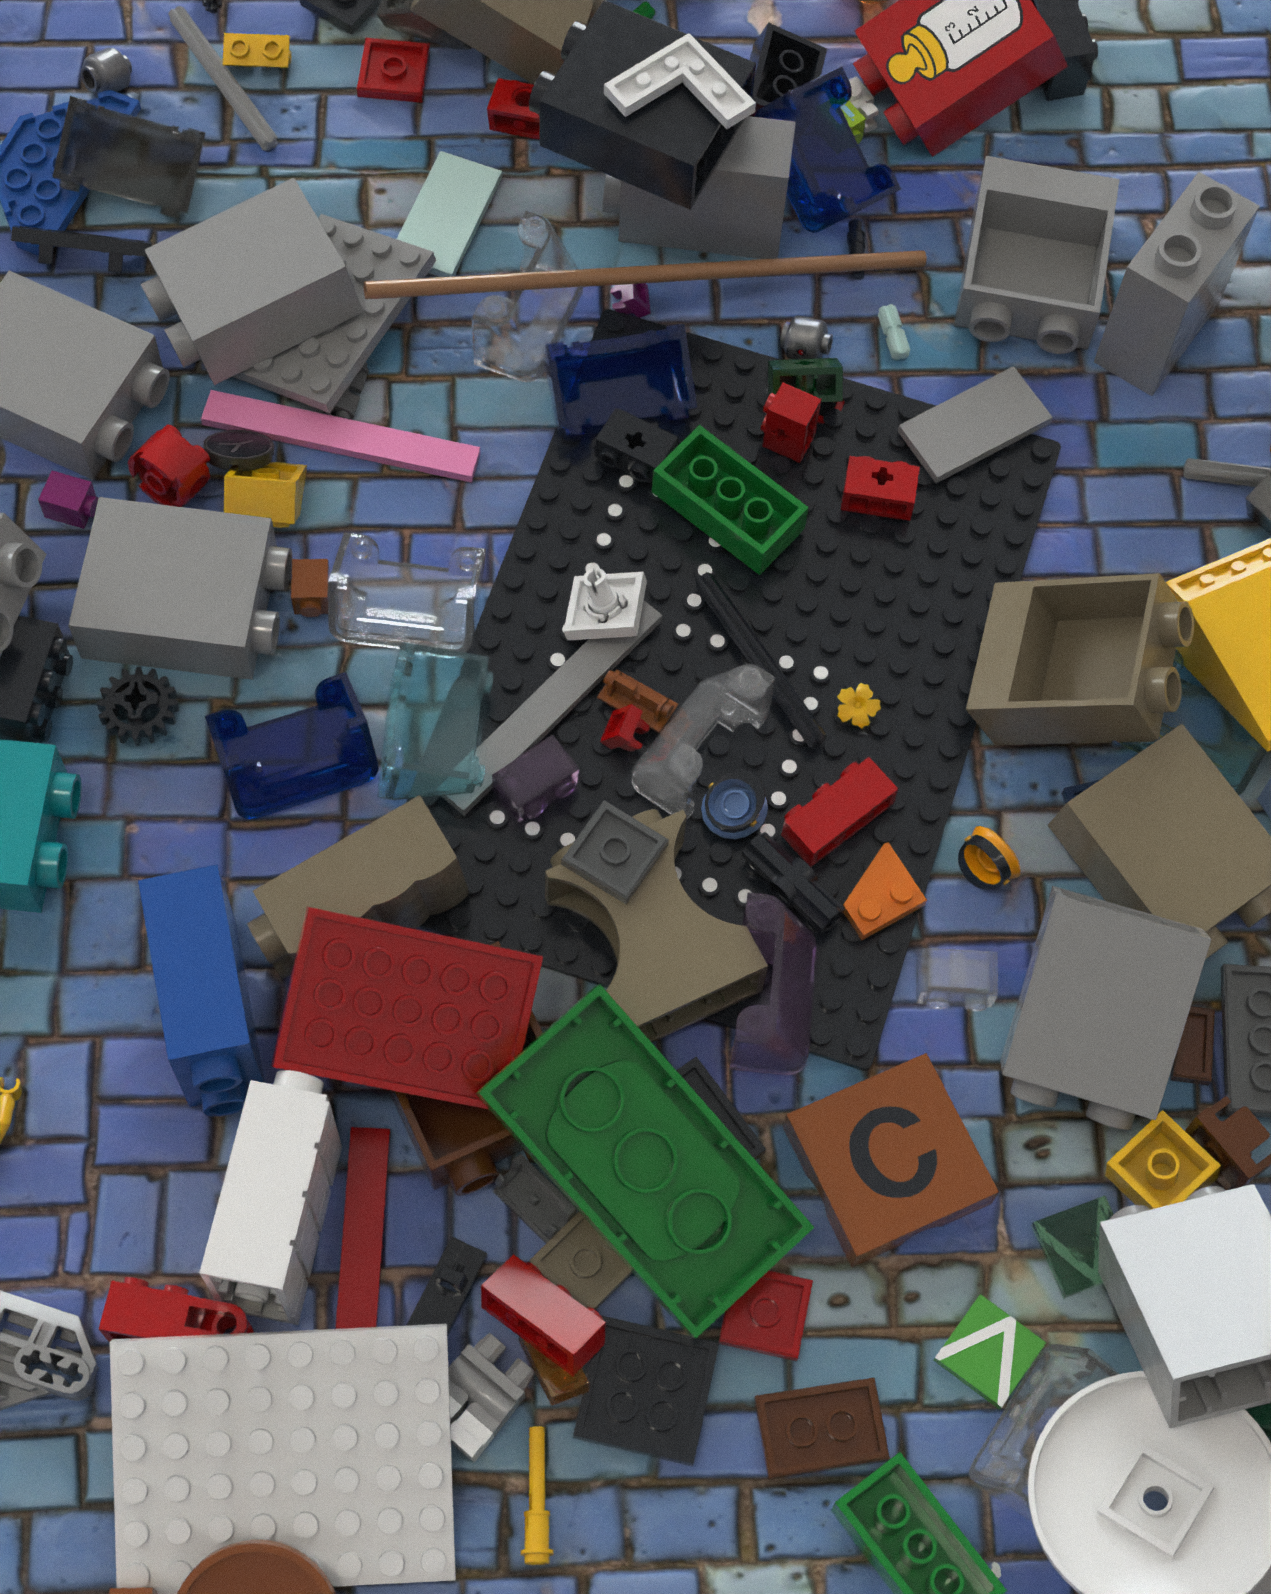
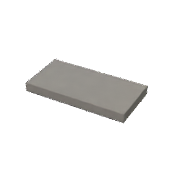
[898,366,1053,483]

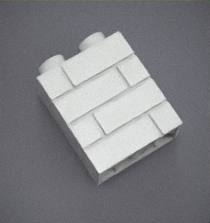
[200,1070,342,1325]

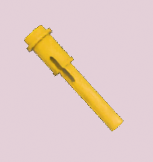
[521,1426,553,1565]

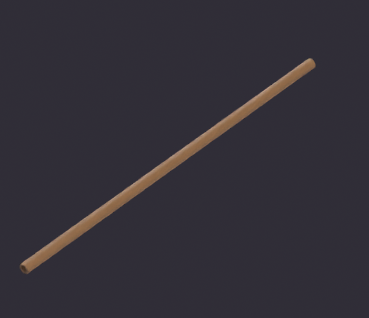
[363,250,927,299]

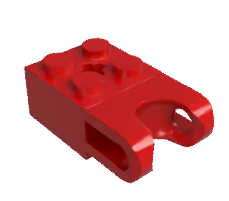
[99,1277,254,1343]

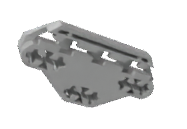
[0,1290,99,1411]

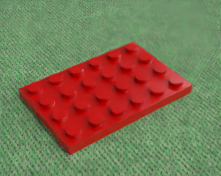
[271,906,543,1110]

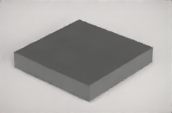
[561,800,669,904]

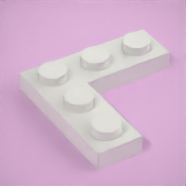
[604,33,756,129]

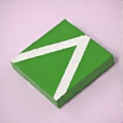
[933,1294,1046,1410]

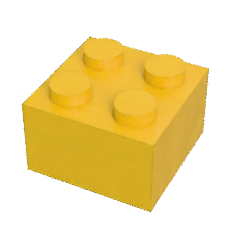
[1105,1110,1221,1209]

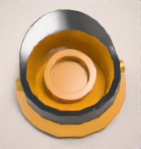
[958,826,1021,890]

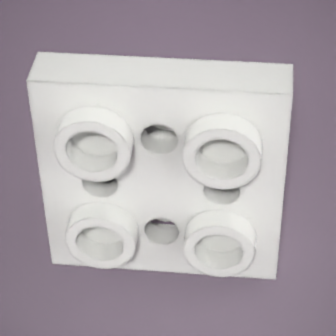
[564,568,647,640]

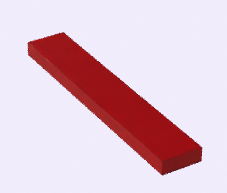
[335,1127,391,1329]

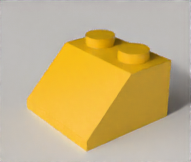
[224,462,307,528]

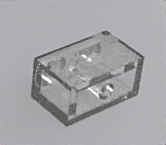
[916,948,998,1011]

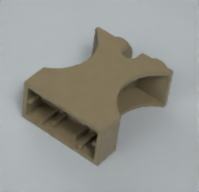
[545,809,768,1042]

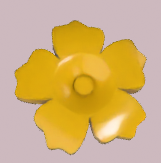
[837,683,881,728]

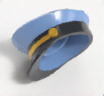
[701,769,768,839]

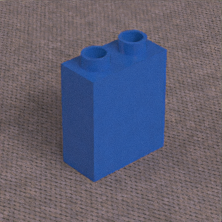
[138,864,265,1116]

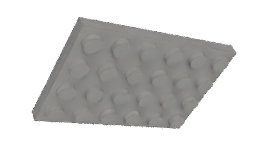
[232,214,436,413]

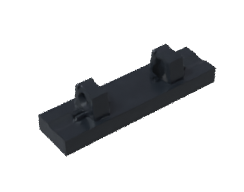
[11,225,152,273]
[406,1236,488,1337]

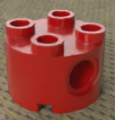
[127,424,210,507]

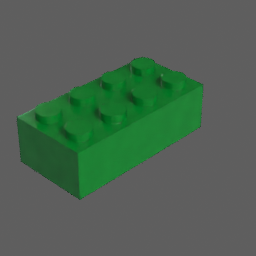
[652,425,809,575]
[831,1452,1007,1594]

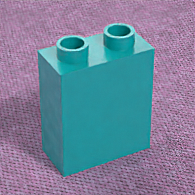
[0,739,82,913]

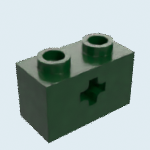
[768,358,843,402]

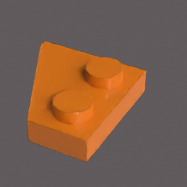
[843,842,927,940]

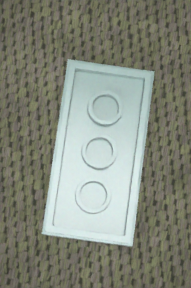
[397,151,502,277]

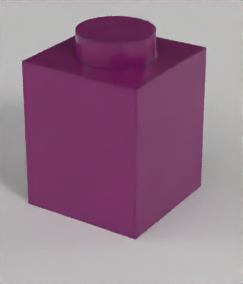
[38,470,99,529]

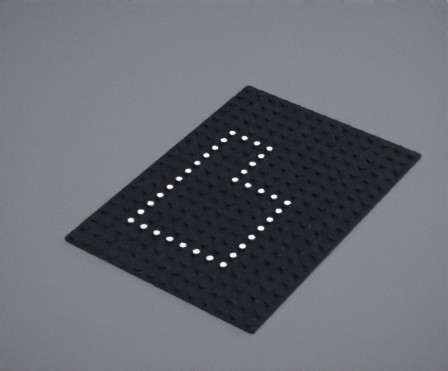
[406,309,1061,1071]

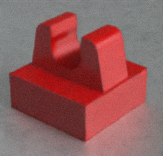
[600,704,649,752]

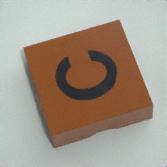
[783,1053,999,1267]

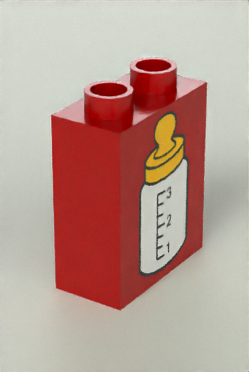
[852,0,1068,157]

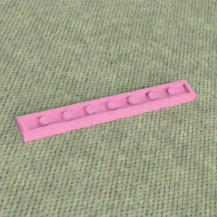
[201,390,481,483]

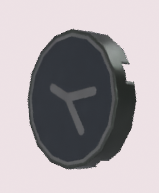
[203,430,274,471]

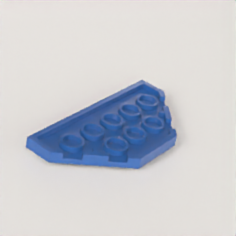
[0,90,141,256]

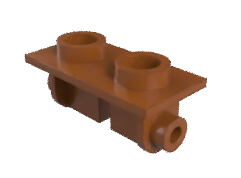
[597,669,679,734]

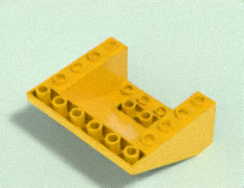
[1166,538,1271,752]

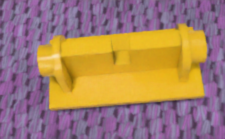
[223,33,291,68]

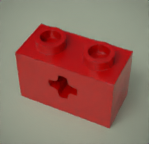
[760,382,821,463]
[841,456,920,521]

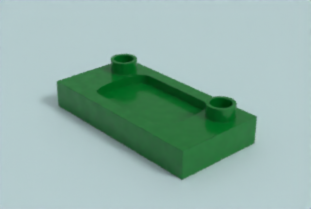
[475,984,814,1339]

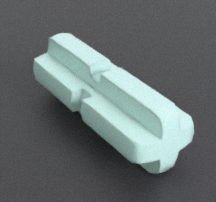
[878,304,910,360]

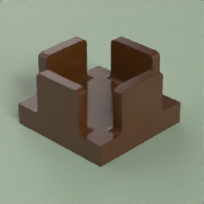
[1185,1096,1271,1191]

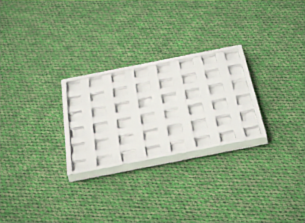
[110,1324,456,1594]

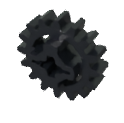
[97,667,179,746]

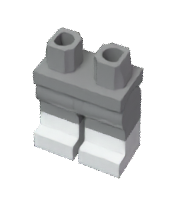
[449,1333,535,1463]

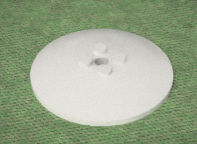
[1028,1371,1271,1594]

